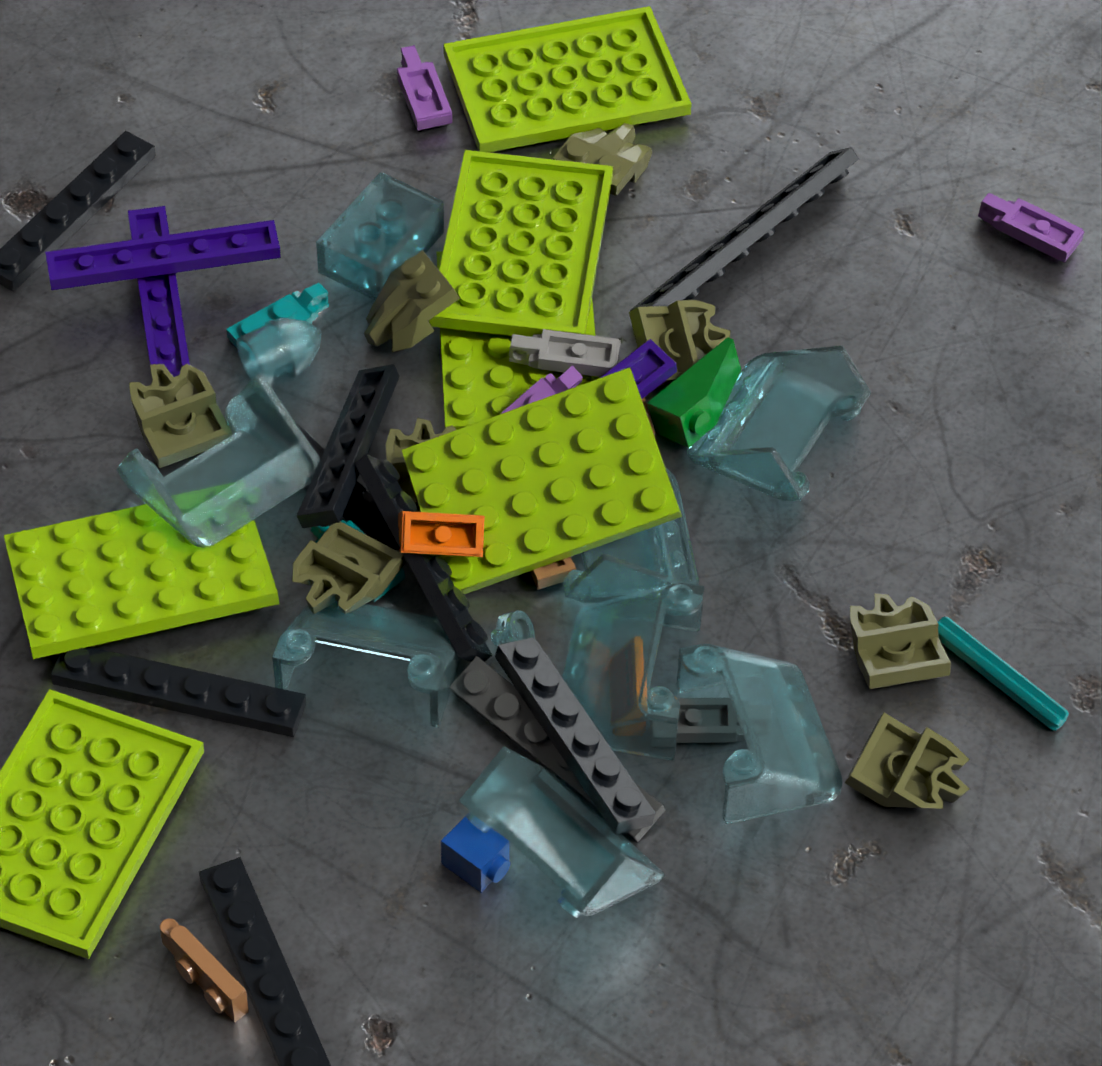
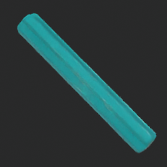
[937,616,1069,731]

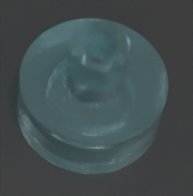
[491,610,535,646]

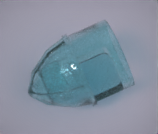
[237,318,322,390]

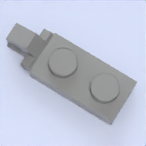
[509,329,621,377]

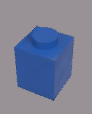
[441,812,511,893]

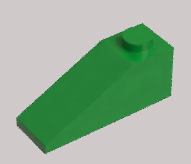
[647,337,741,448]

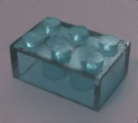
[316,172,444,300]

